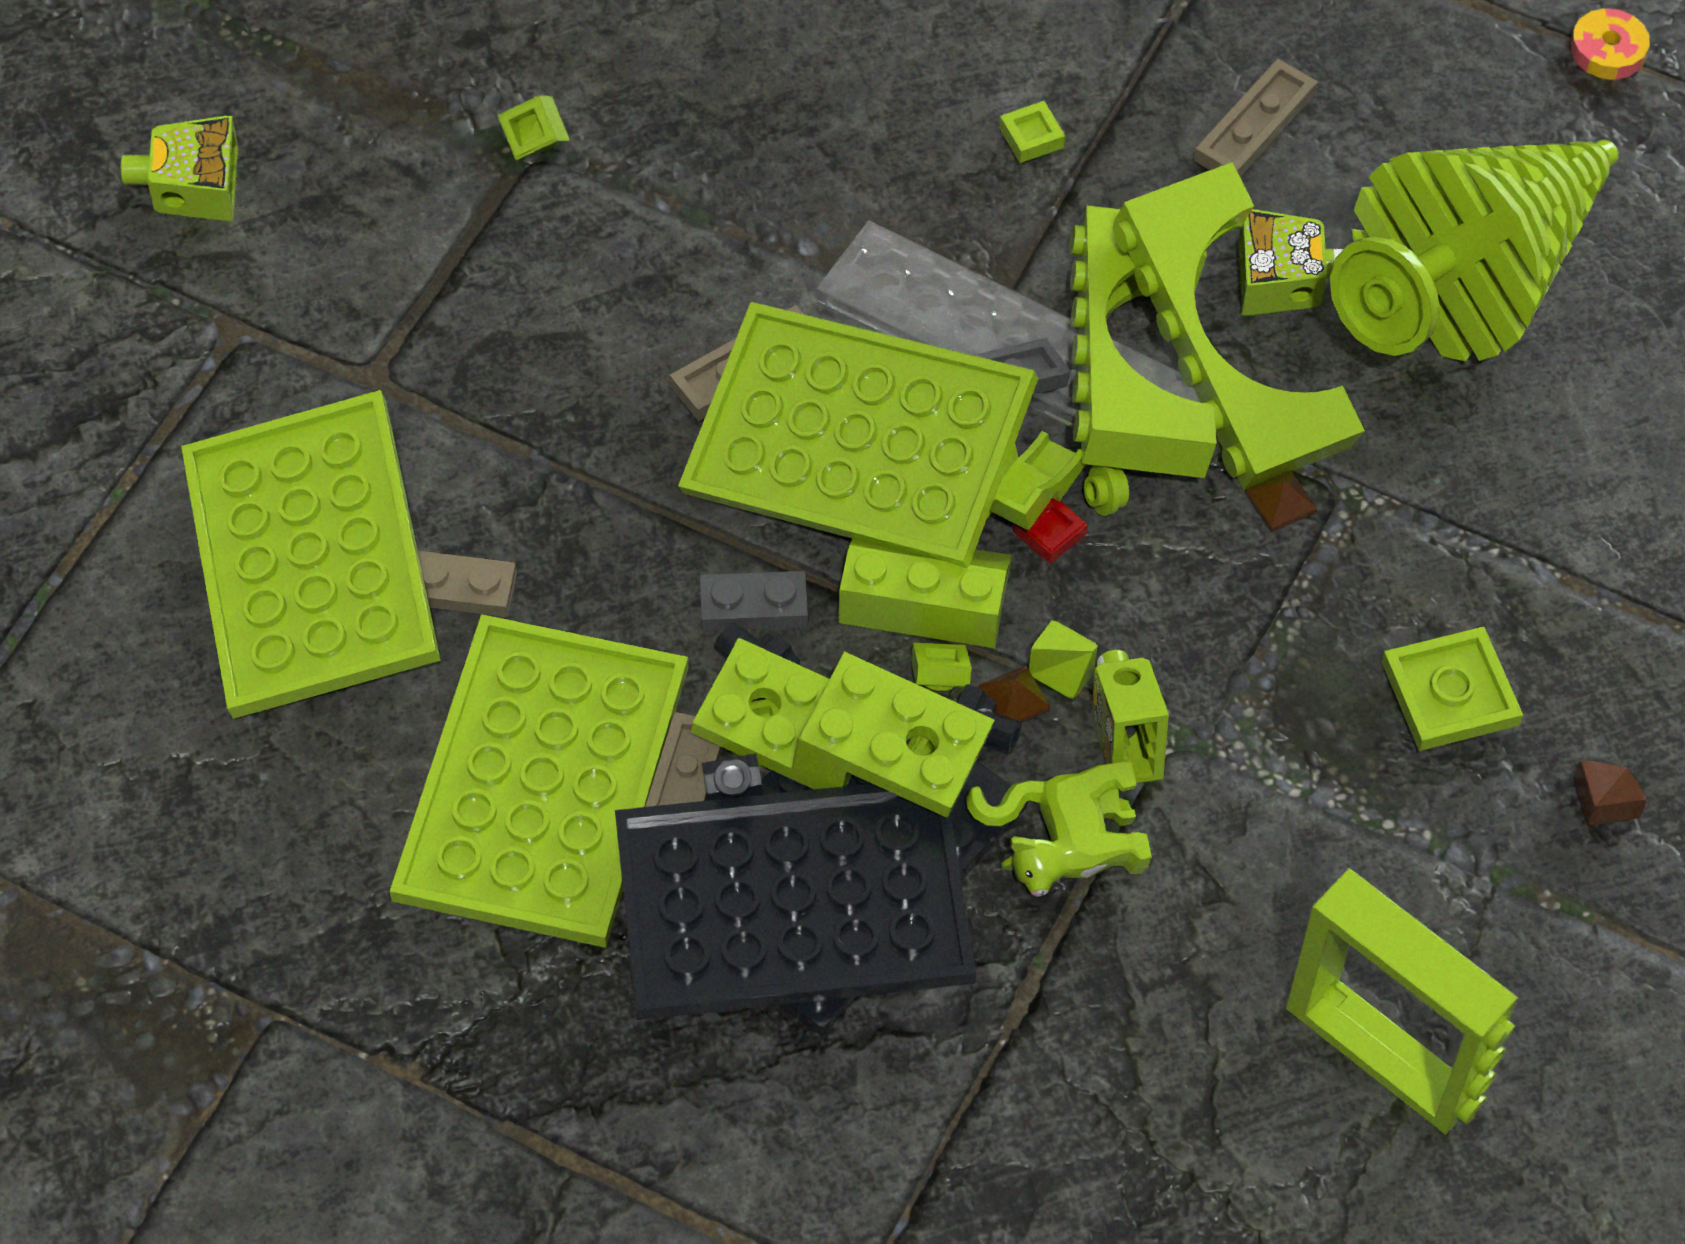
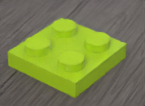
[1382,626,1523,751]

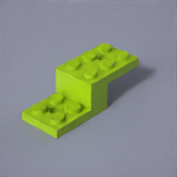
[691,638,995,818]

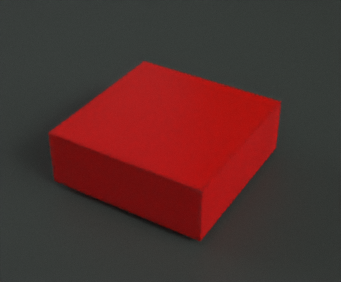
[1013,498,1088,564]

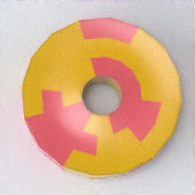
[1570,8,1650,80]

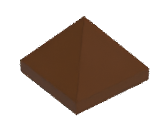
[1245,470,1317,532]
[978,665,1050,722]

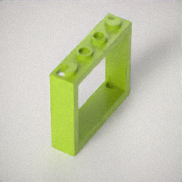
[1286,868,1518,1135]

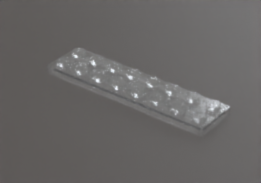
[817,220,1201,475]

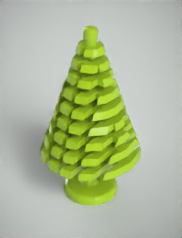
[1330,140,1618,361]

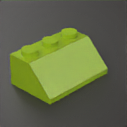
[839,539,1012,649]

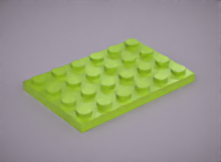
[678,302,1039,569]
[181,390,441,719]
[390,614,689,948]

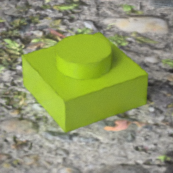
[999,101,1065,163]
[911,643,972,691]

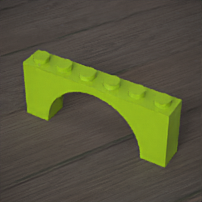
[1113,162,1365,491]
[1069,205,1217,478]

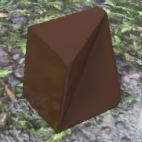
[1573,761,1647,826]

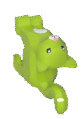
[966,761,1152,897]

